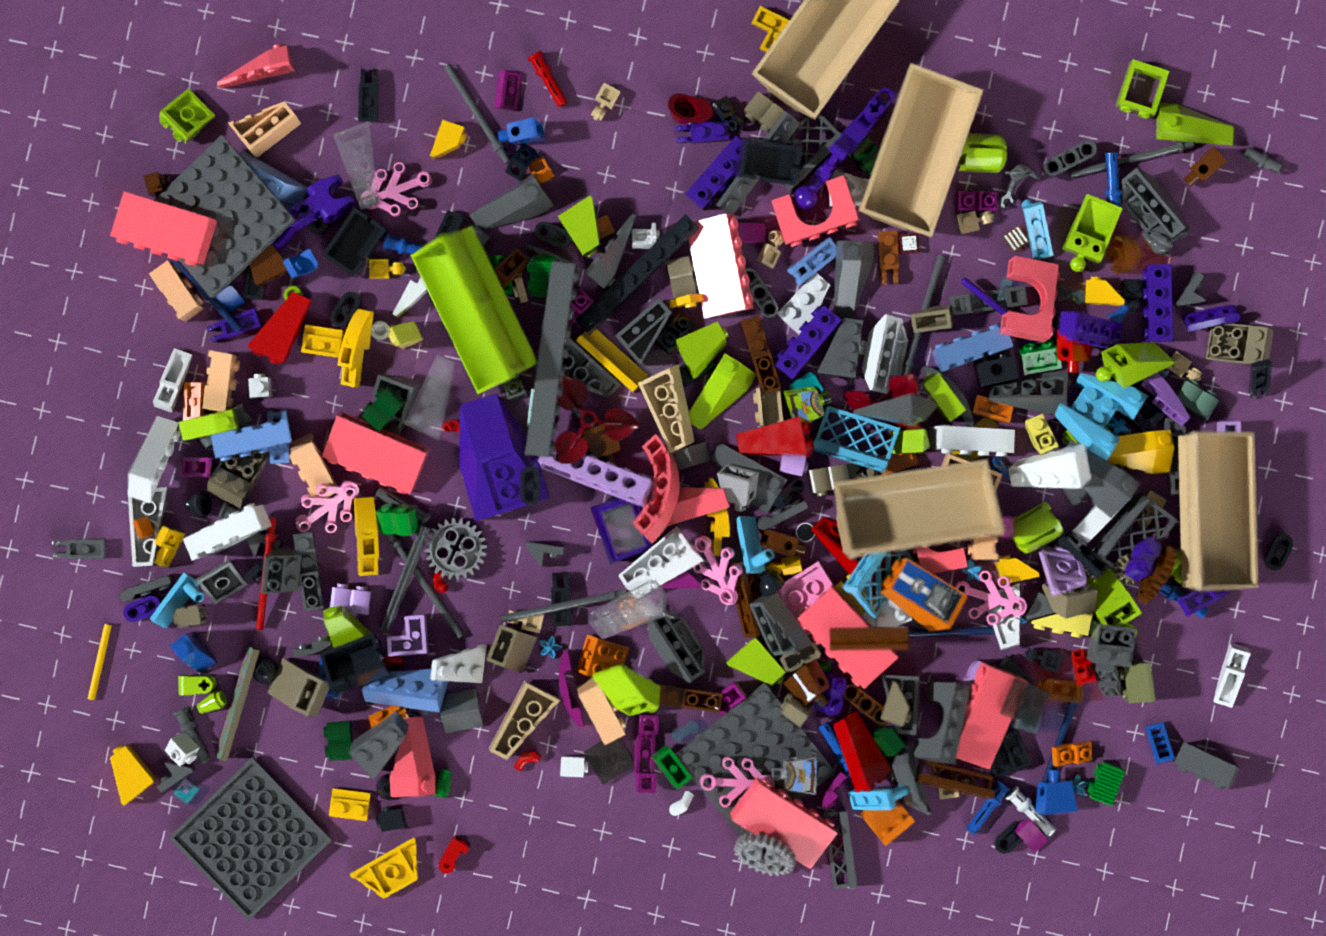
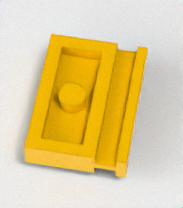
[301,325,344,358]
[329,788,371,821]

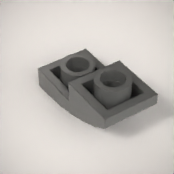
[502,373,527,402]
[292,637,333,657]
[1095,663,1122,697]

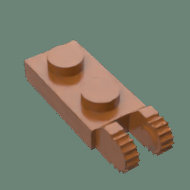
[878,230,899,285]

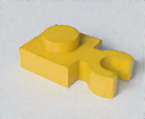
[668,293,704,308]

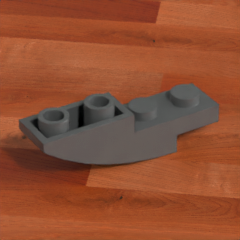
[293,531,324,611]

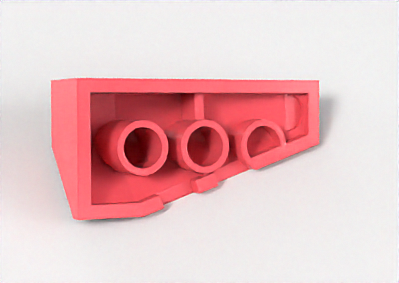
[217,44,295,89]
[648,487,730,526]
[390,716,436,797]

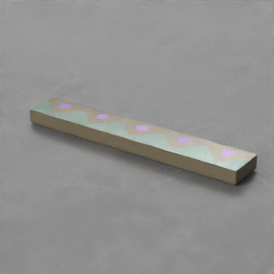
[215,646,260,761]

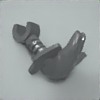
[1000,164,1040,209]
[1142,224,1190,256]

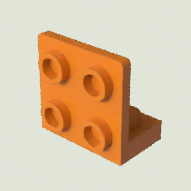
[576,634,629,677]
[860,800,915,846]

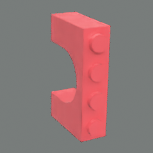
[771,175,860,247]
[1000,256,1060,342]
[911,546,968,574]

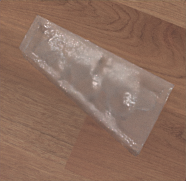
[333,121,379,210]
[404,355,456,441]
[589,578,667,639]

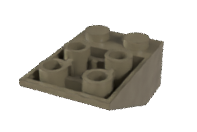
[1206,323,1273,366]
[207,450,270,509]
[268,658,329,717]

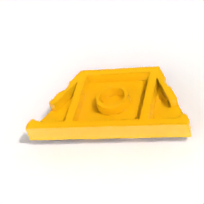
[350,836,418,899]

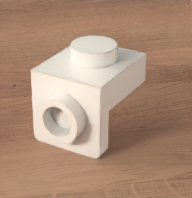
[631,223,660,249]

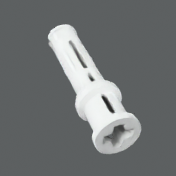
[1005,786,1056,837]

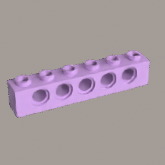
[538,442,653,507]

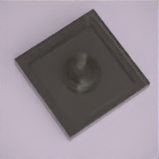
[1000,678,1050,728]
[583,738,634,785]

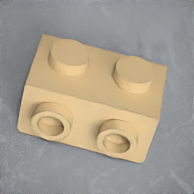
[753,388,784,427]

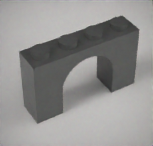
[911,682,971,764]

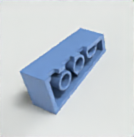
[932,323,1014,373]
[211,419,293,461]
[362,669,448,713]

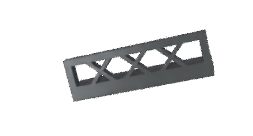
[823,809,858,889]

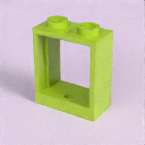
[1116,59,1169,119]

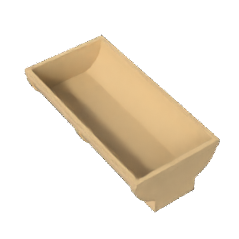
[752,0,900,119]
[859,63,983,237]
[1178,432,1258,590]
[834,460,1004,558]

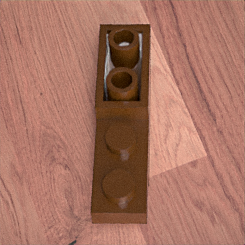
[741,315,781,394]
[657,684,722,713]

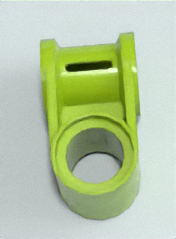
[178,674,217,695]

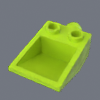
[1062,194,1123,272]
[1096,343,1174,388]
[1086,565,1142,637]
[592,665,660,716]

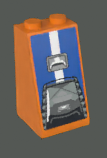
[879,558,968,632]

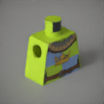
[783,386,832,423]

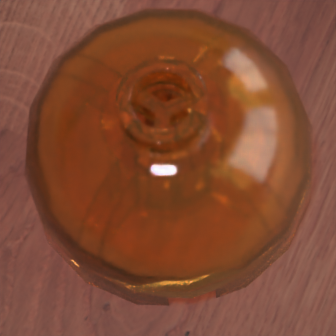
[1107,235,1143,274]

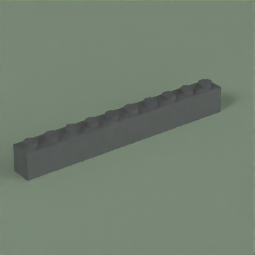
[525,261,579,457]

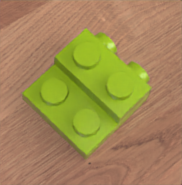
[159,88,215,144]

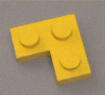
[751,6,789,53]
[154,526,185,568]

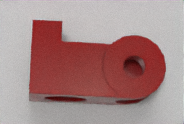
[438,835,470,874]

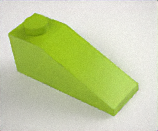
[178,408,240,441]

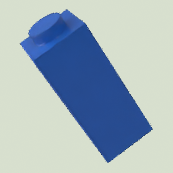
[170,632,217,674]

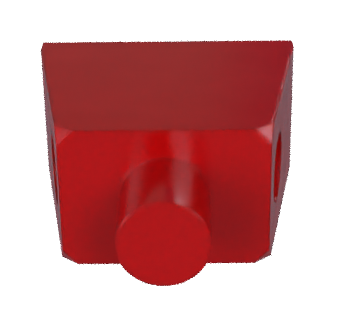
[1056,330,1092,373]

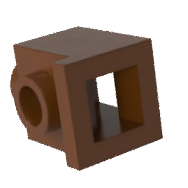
[143,172,169,197]

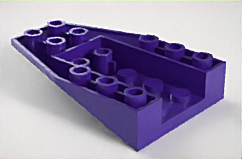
[459,393,550,521]

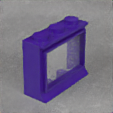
[591,498,656,565]

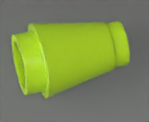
[197,691,227,714]

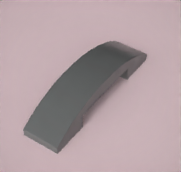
[950,286,1028,316]
[920,366,974,427]
[1164,418,1186,495]

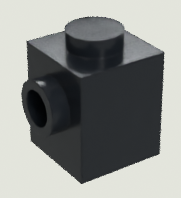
[376,805,406,832]

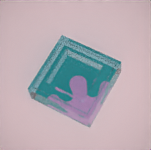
[172,778,200,805]

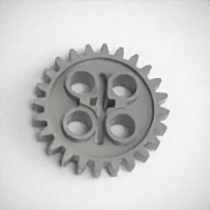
[424,518,487,581]
[734,833,796,876]

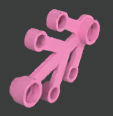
[361,162,432,217]
[295,481,359,533]
[692,536,743,605]
[955,571,1027,625]
[700,757,775,807]

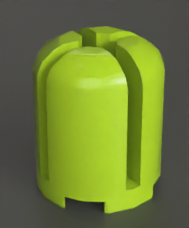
[957,133,1007,173]
[1011,501,1064,554]

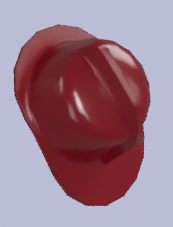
[668,93,713,124]

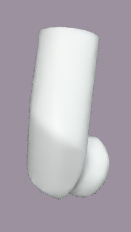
[669,791,694,816]

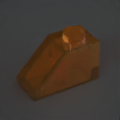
[1037,679,1083,703]

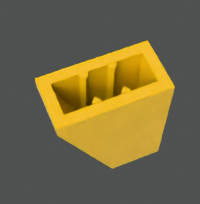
[110,744,157,806]

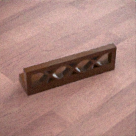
[727,560,762,638]
[830,626,908,651]
[915,759,995,800]

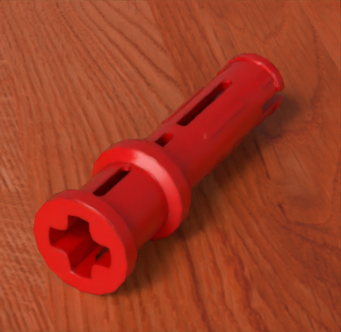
[527,50,568,108]

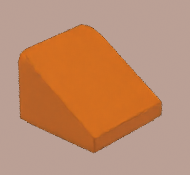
[528,156,554,184]
[133,517,155,539]

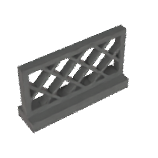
[782,113,842,194]
[1092,491,1178,572]

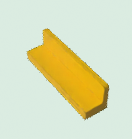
[576,329,648,392]

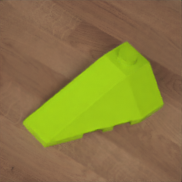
[1156,102,1234,146]
[689,354,756,430]

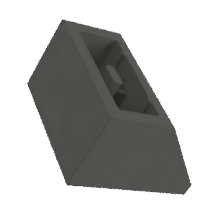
[261,547,302,594]
[1087,624,1136,667]

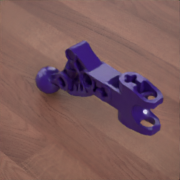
[794,87,895,209]
[272,175,355,250]

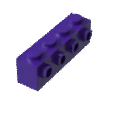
[685,136,742,210]
[1142,264,1173,343]
[774,305,841,379]
[1059,312,1122,349]

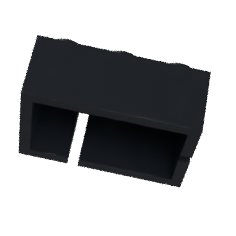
[736,137,802,186]
[322,207,389,279]
[320,633,390,695]

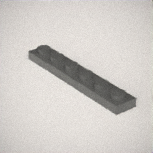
[716,111,800,214]

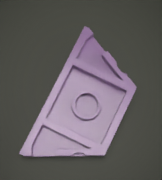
[1037,545,1087,596]

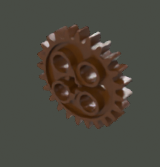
[1136,546,1178,604]

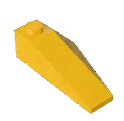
[1107,430,1174,474]

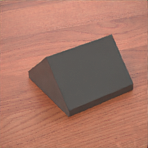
[196,559,248,604]
[440,688,484,733]

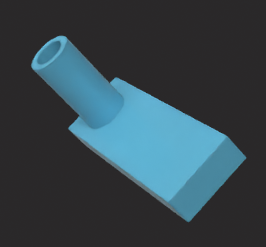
[1022,199,1053,260]
[736,516,774,574]
[150,572,205,629]
[848,784,908,810]

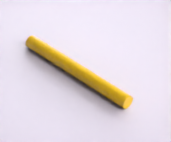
[87,624,112,700]

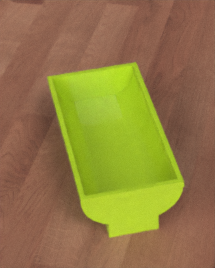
[411,226,538,394]

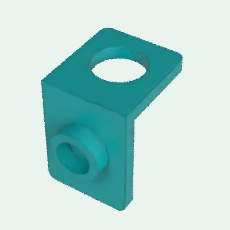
[789,371,824,392]

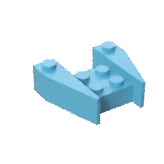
[1054,373,1147,461]

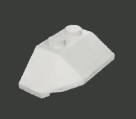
[862,314,908,394]

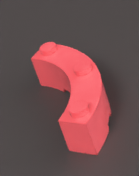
[633,434,680,543]

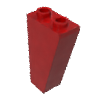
[247,292,313,365]
[736,416,814,457]
[833,711,892,793]

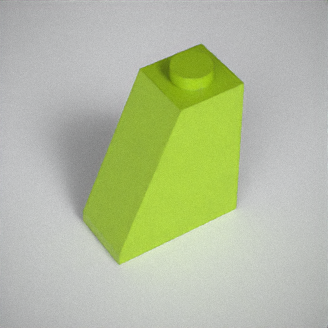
[558,196,600,257]
[676,321,728,379]
[920,372,966,422]
[323,605,372,647]
[726,637,786,685]

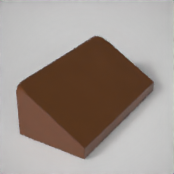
[493,248,530,289]

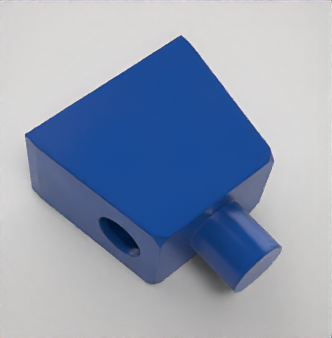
[498,117,546,145]
[1035,769,1077,815]

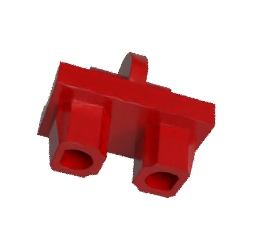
[1071,649,1097,687]

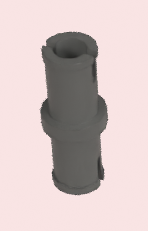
[1242,146,1283,175]

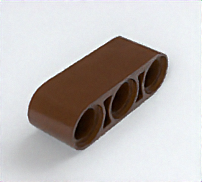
[843,683,889,725]

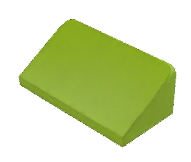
[891,429,930,454]

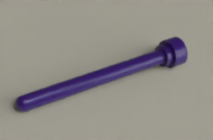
[961,278,1031,342]

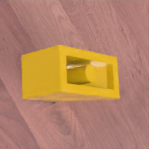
[430,120,467,160]
[1085,277,1125,306]
[995,555,1040,585]

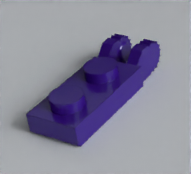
[675,120,729,144]
[1183,305,1241,331]
[206,308,263,343]
[1177,590,1229,617]

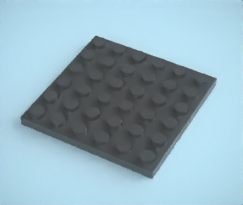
[154,135,296,299]
[675,683,835,836]
[168,757,333,921]

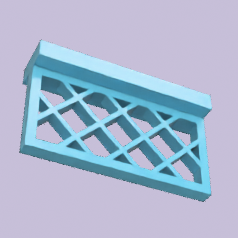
[813,406,900,473]
[843,549,915,618]

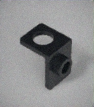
[505,144,538,181]

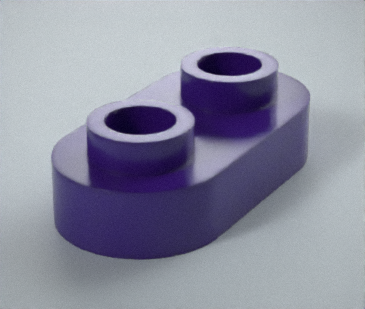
[123,596,161,622]

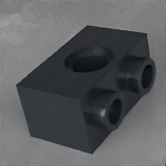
[974,353,1019,387]

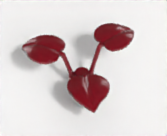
[844,373,922,430]
[555,376,639,464]

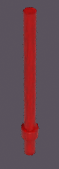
[256,517,277,630]

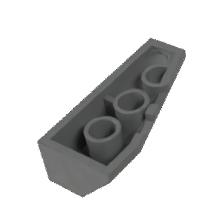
[470,173,555,230]
[585,214,636,289]
[834,241,874,318]
[563,338,621,398]
[989,372,1069,415]
[373,374,420,437]
[854,394,937,426]
[1067,441,1140,518]
[711,443,787,513]

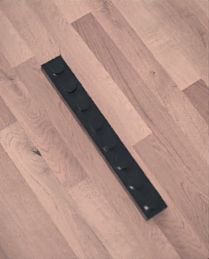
[576,214,700,335]

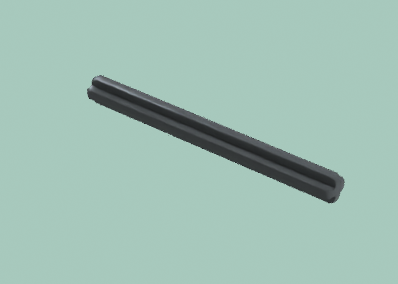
[380,525,430,633]

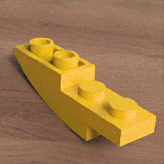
[338,309,374,388]
[705,478,730,556]
[354,497,379,576]

